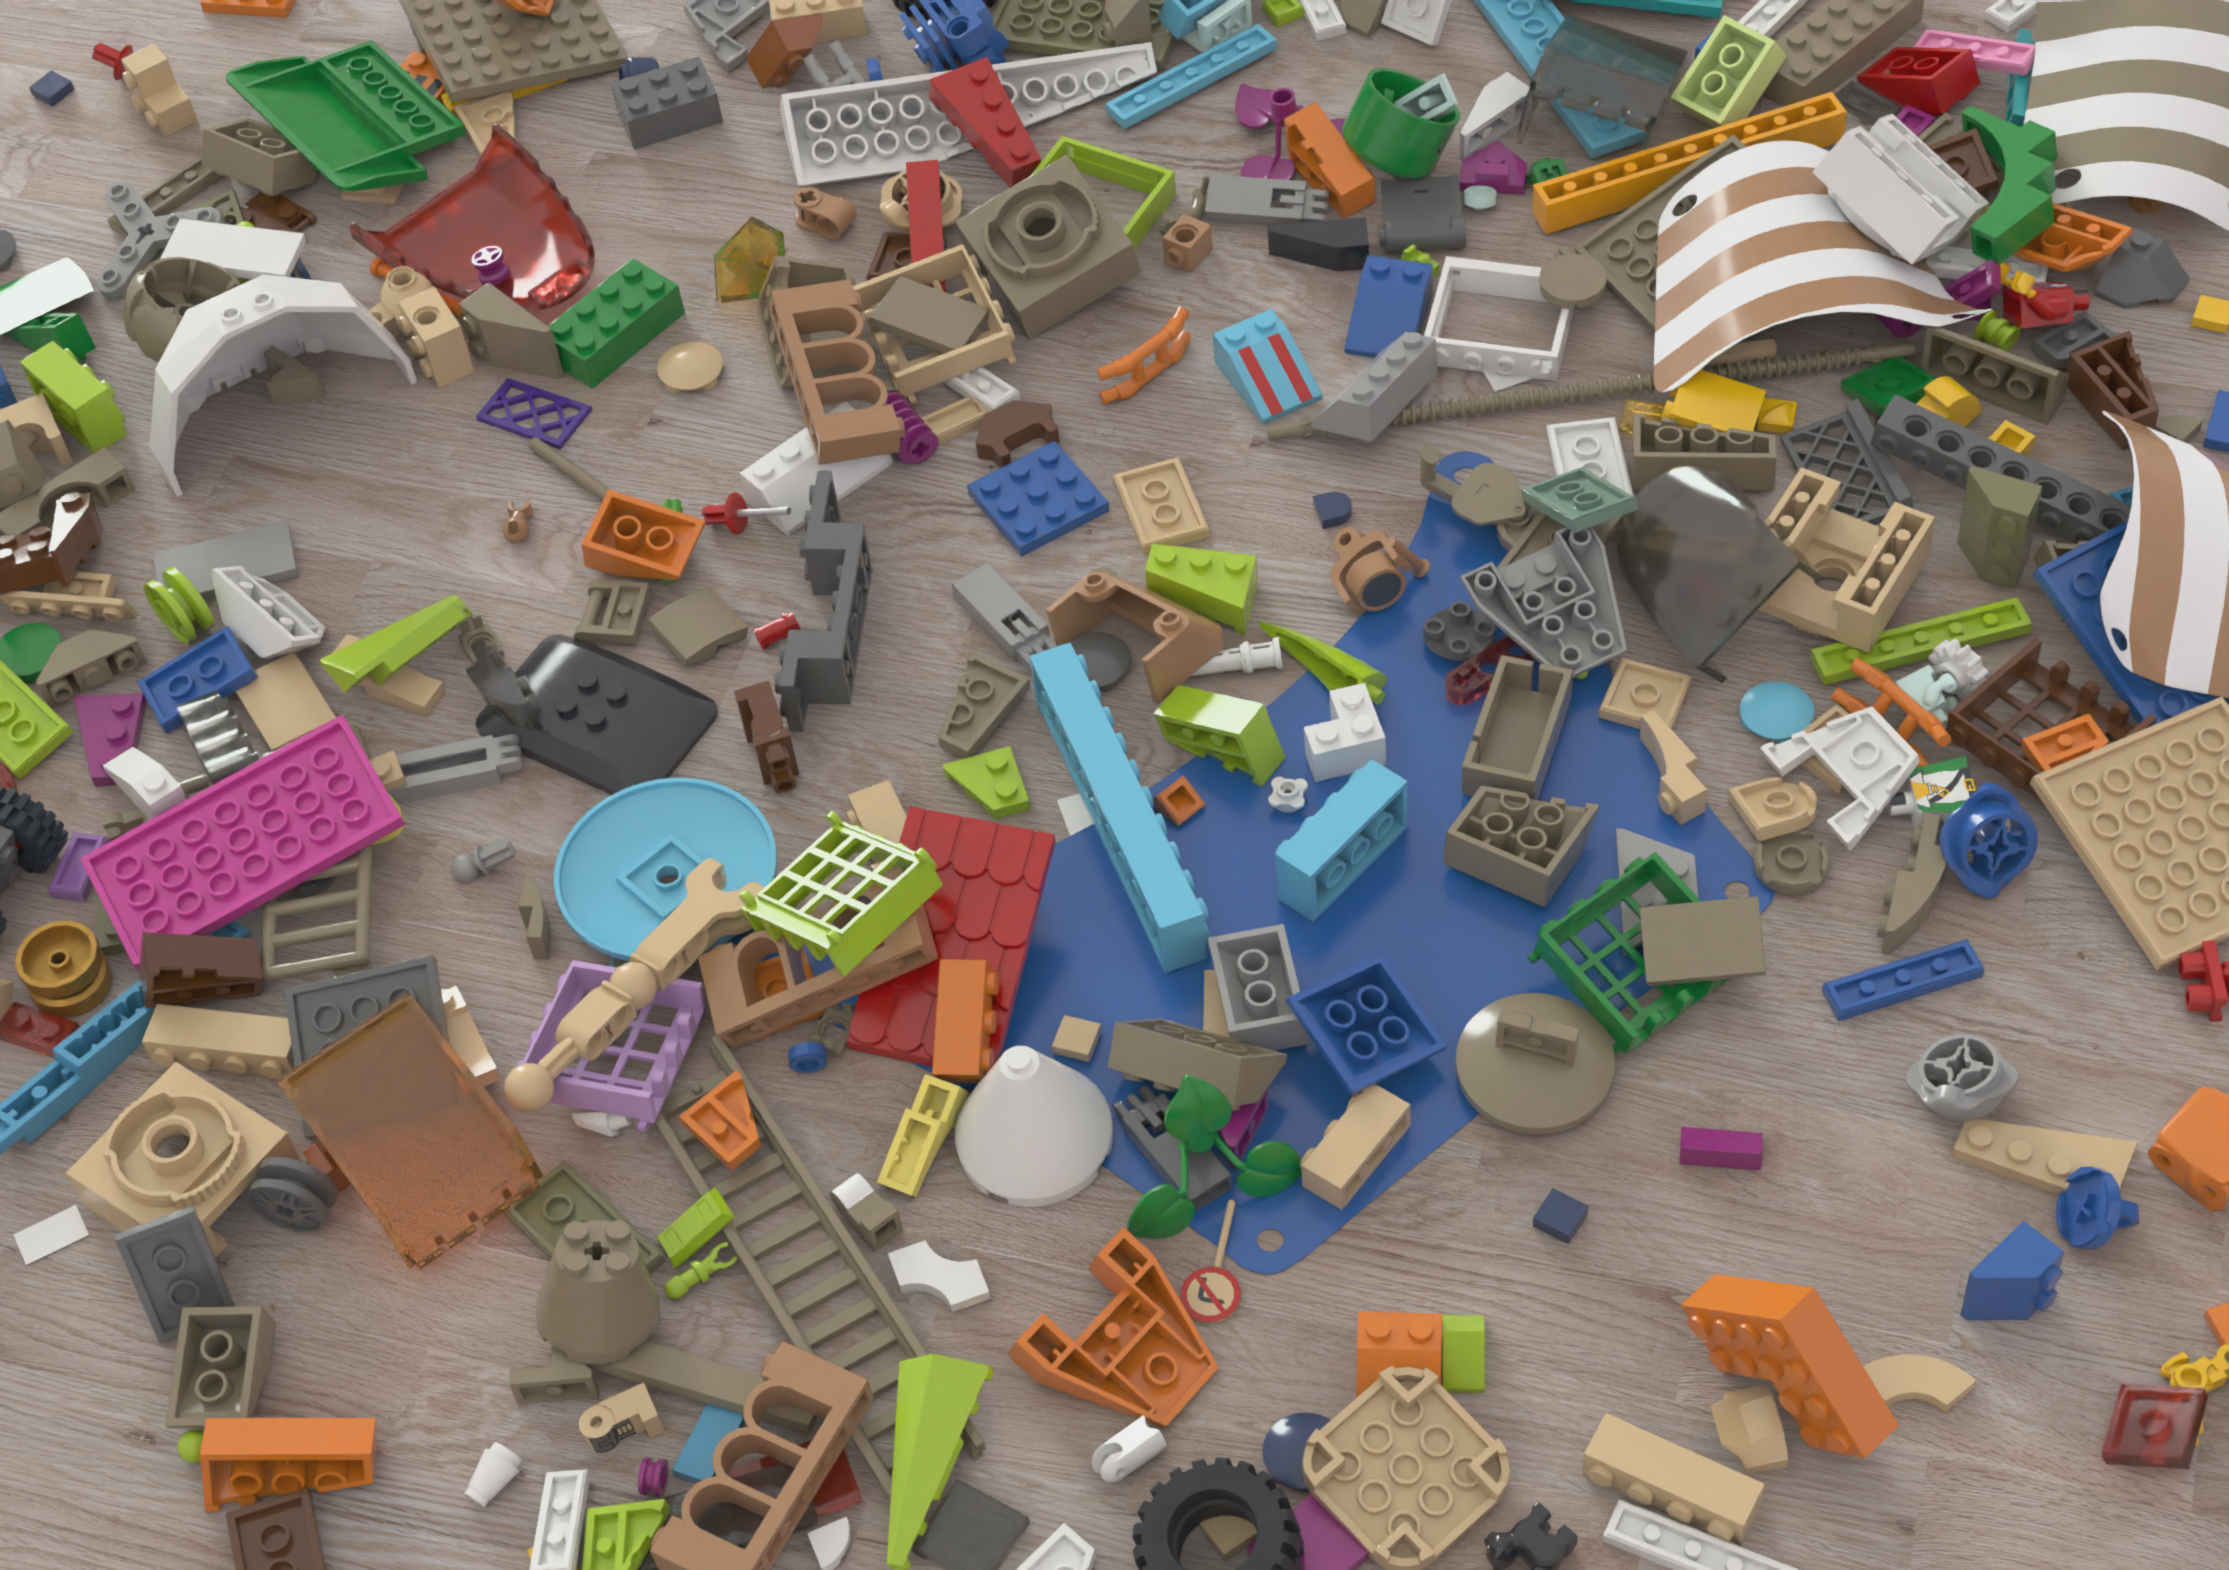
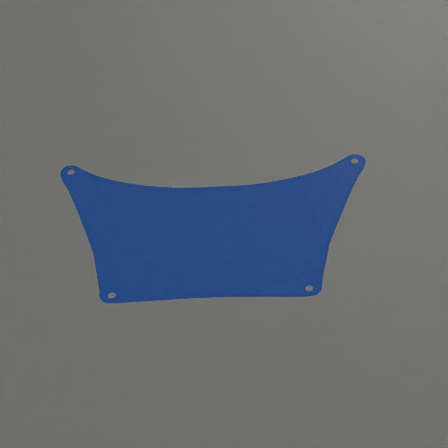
[724,451,1775,1274]

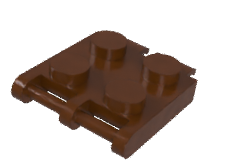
[227,191,317,233]

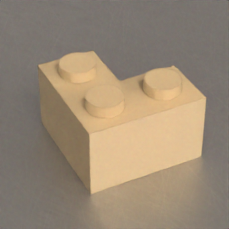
[121,44,198,138]

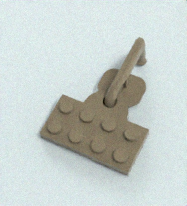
[1420,445,1629,570]

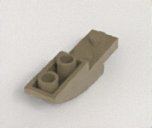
[1877,812,1947,954]

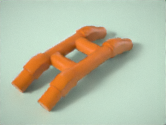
[1097,307,1191,404]
[1830,657,1951,768]

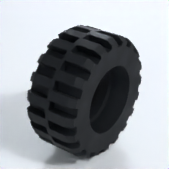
[1132,1457,1304,1570]

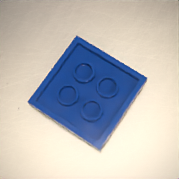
[967,441,1110,557]

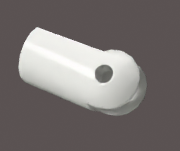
[1091,1415,1167,1483]

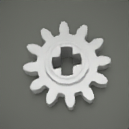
[1928,639,1989,701]

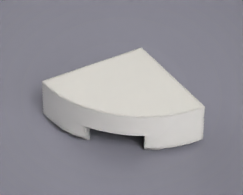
[807,1517,851,1570]

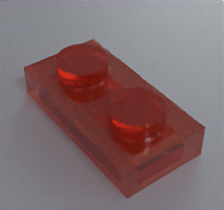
[0,1002,80,1058]

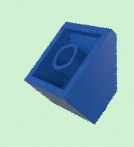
[1960,1221,2064,1320]

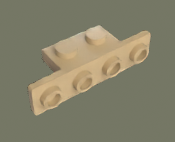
[0,572,138,622]

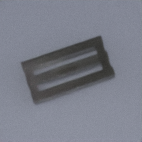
[1834,81,1903,128]

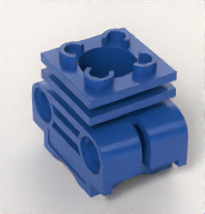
[899,0,1010,73]

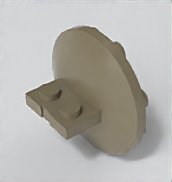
[1456,993,1615,1135]

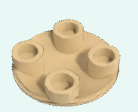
[657,342,723,393]

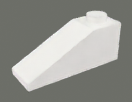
[1460,72,1534,160]
[103,747,186,820]

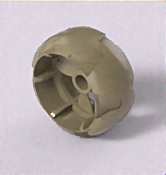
[123,257,241,363]

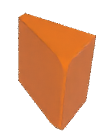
[1153,775,1206,826]

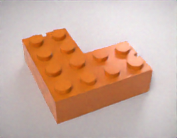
[1681,1274,1899,1458]

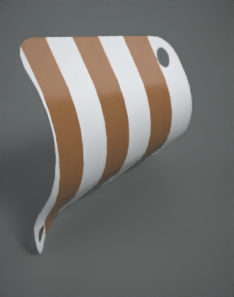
[1653,140,1992,393]
[2100,411,2229,698]

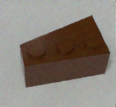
[2066,331,2159,450]
[139,932,263,1008]

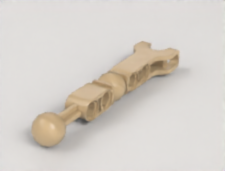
[504,858,765,1113]

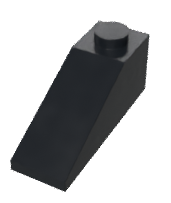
[1267,217,1369,271]

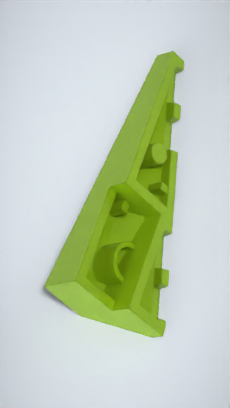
[887,1353,994,1570]

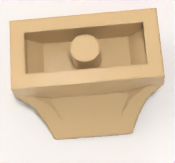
[1710,1385,1789,1475]

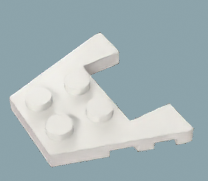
[1760,706,1920,851]

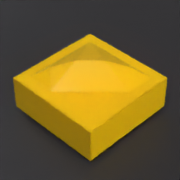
[1757,398,1797,434]

